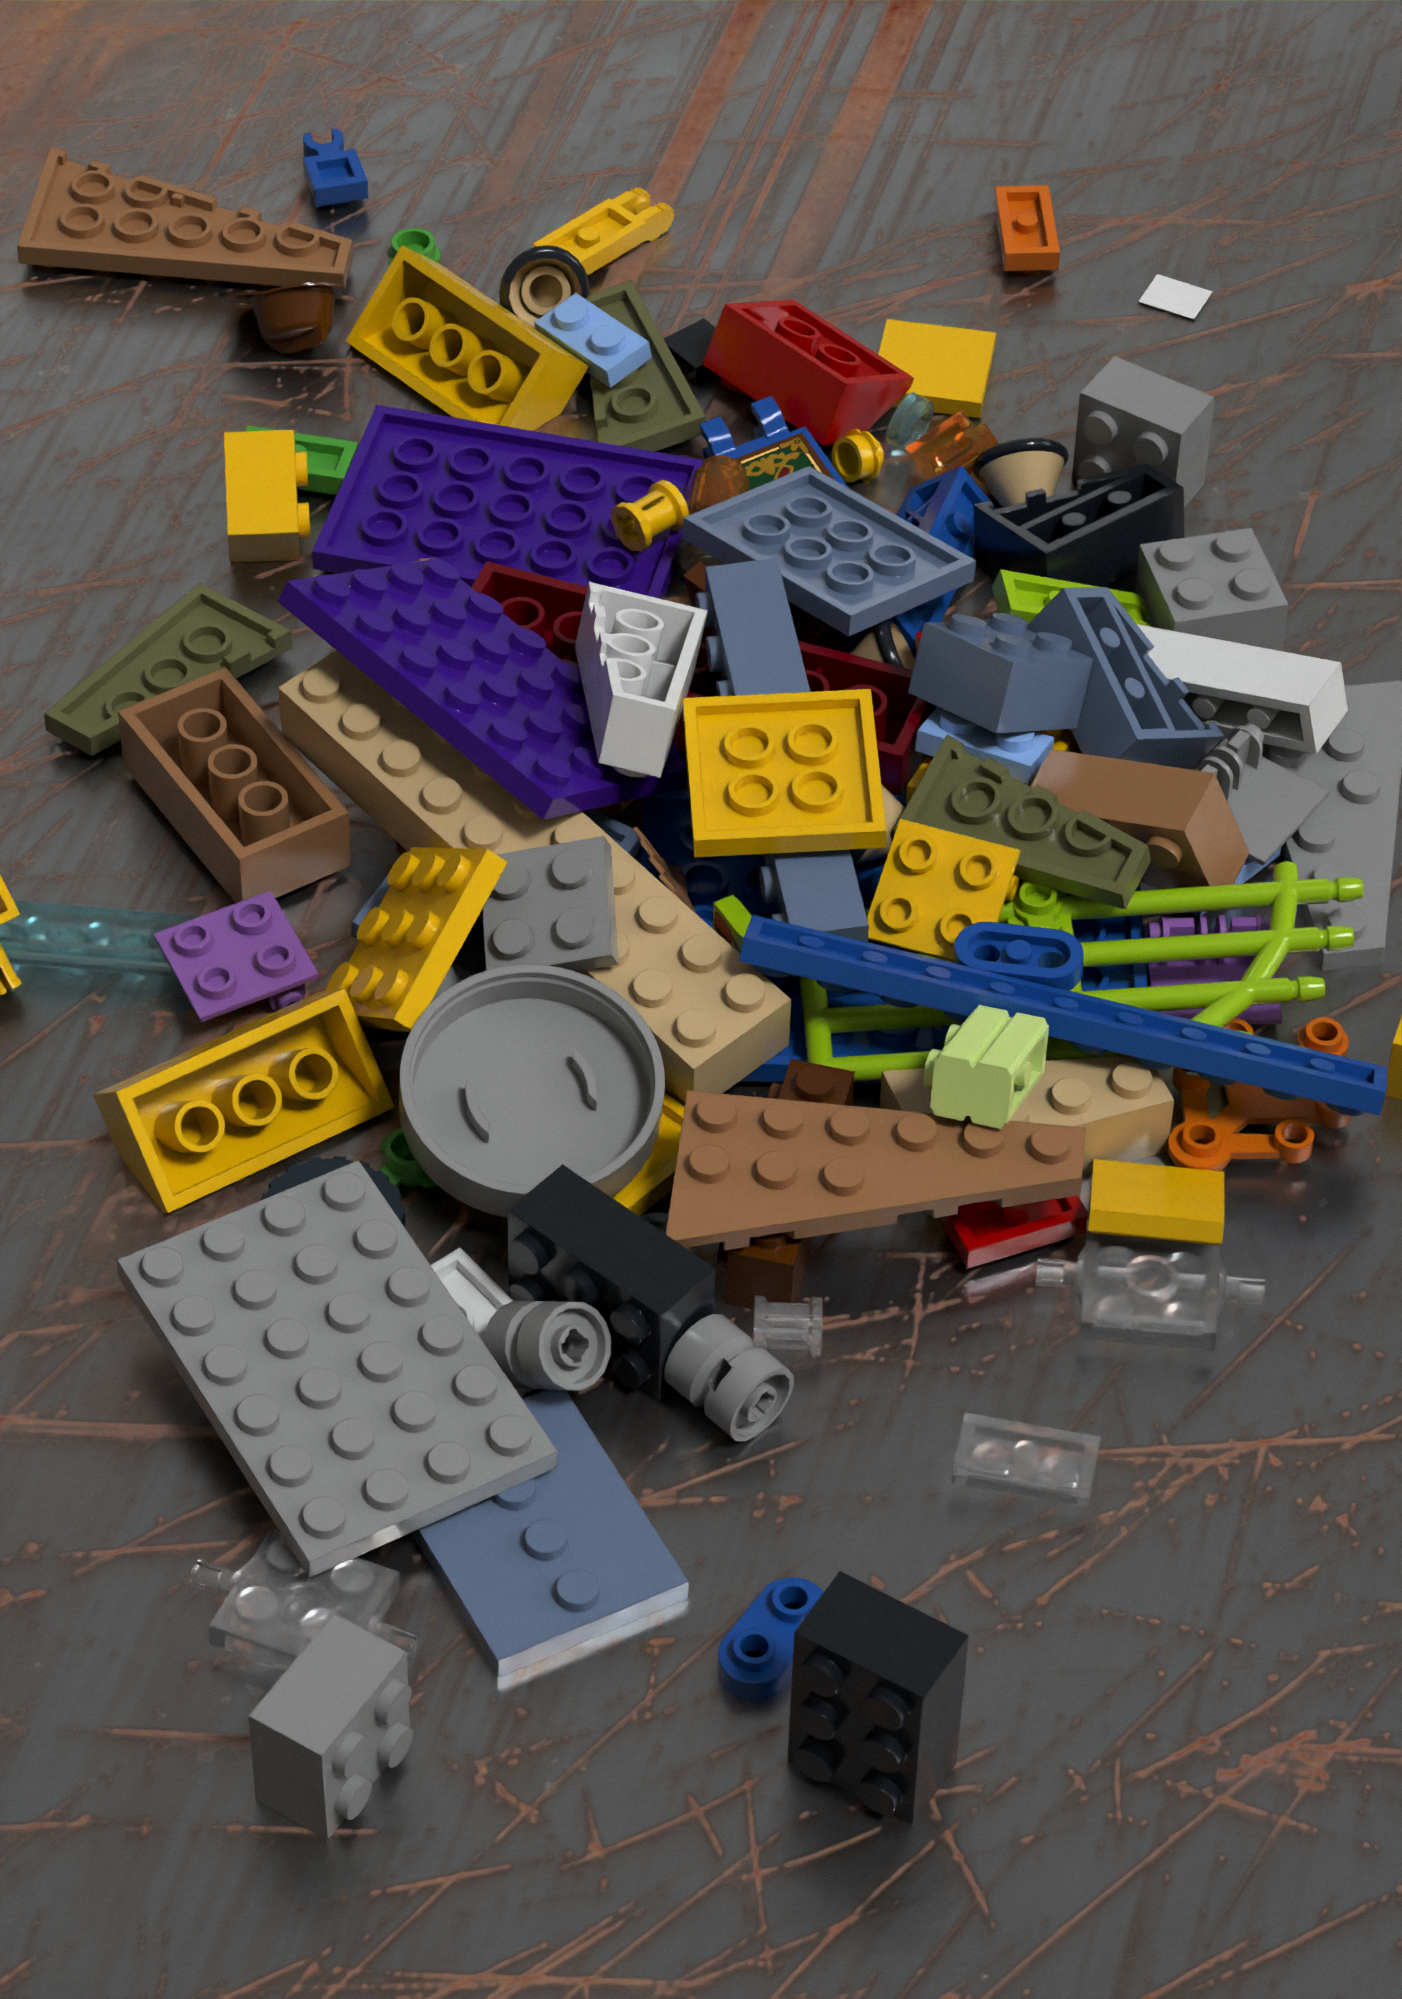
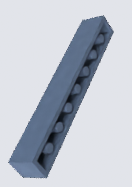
[696,558,869,977]

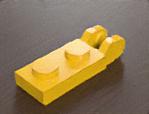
[531,187,675,276]

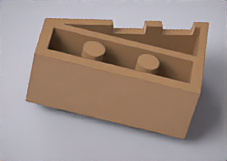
[1030,749,1249,889]

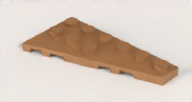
[17,146,353,287]
[666,1091,1086,1250]

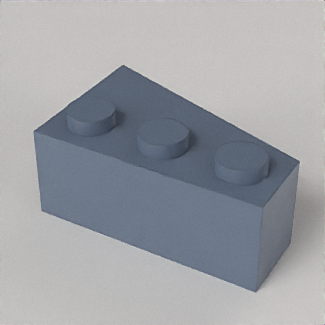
[1026,587,1225,769]

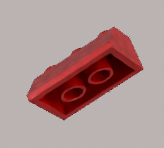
[702,299,914,448]

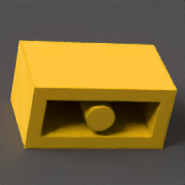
[224,430,311,563]

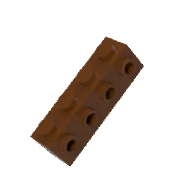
[717,1059,855,1317]

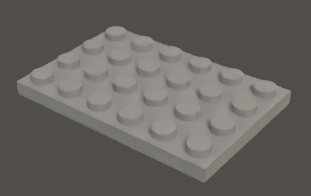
[117,1160,558,1578]

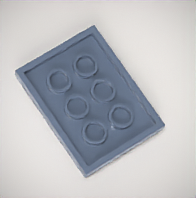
[682,466,976,637]
[411,1389,689,1678]

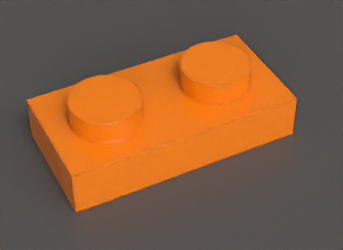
[994,185,1060,272]

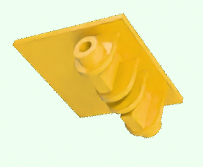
[867,819,1021,962]

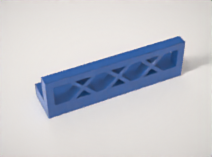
[838,465,995,659]

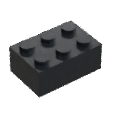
[507,1164,716,1403]
[787,1571,969,1825]

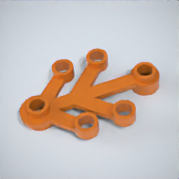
[1168,1017,1352,1171]

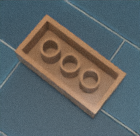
[118,667,351,903]

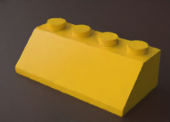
[345,245,589,431]
[93,988,395,1213]

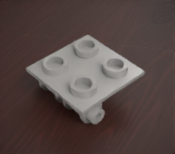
[1195,724,1329,866]

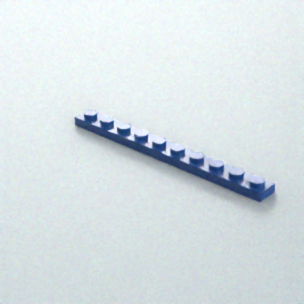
[739,915,1388,1116]

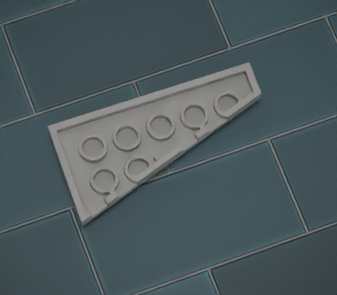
[1262,680,1402,971]

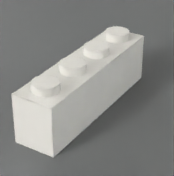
[1137,624,1348,754]

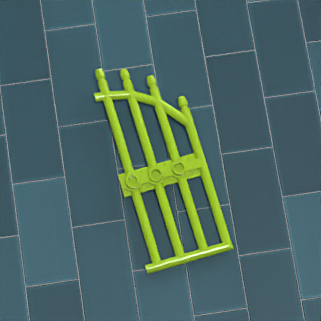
[799,861,1364,1082]

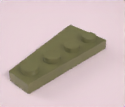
[586,280,706,452]
[44,583,292,756]
[894,734,1151,909]

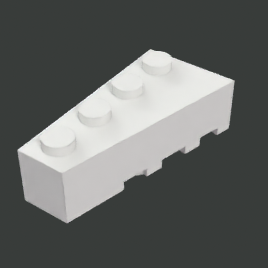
[575,582,708,778]

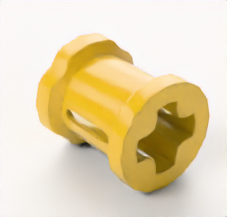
[611,480,689,552]

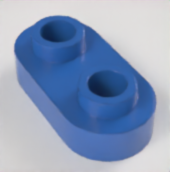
[954,922,1084,991]
[718,1577,824,1701]

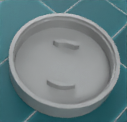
[399,964,665,1218]

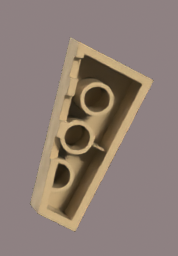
[879,1055,1174,1216]

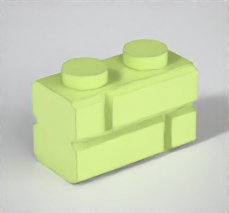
[923,1005,1049,1129]

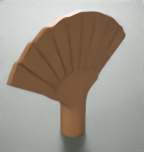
[633,827,697,914]

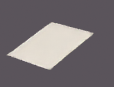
[1138,274,1213,319]

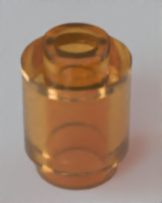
[687,455,750,515]

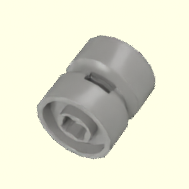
[484,1301,611,1390]
[664,1314,794,1441]

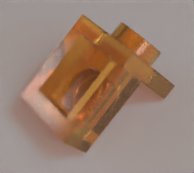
[905,409,999,480]

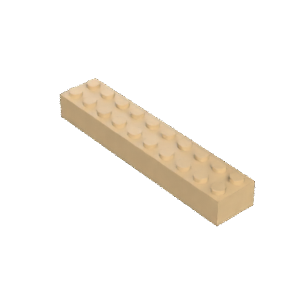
[278,650,791,1106]

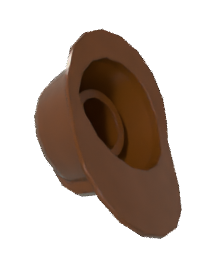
[221,282,346,353]

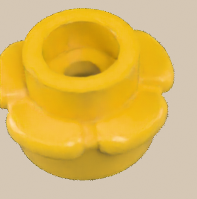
[832,428,884,484]

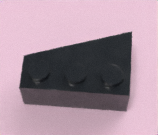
[973,464,1185,587]

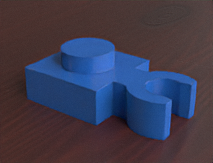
[303,128,368,207]

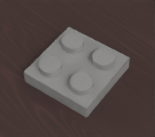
[483,836,619,972]

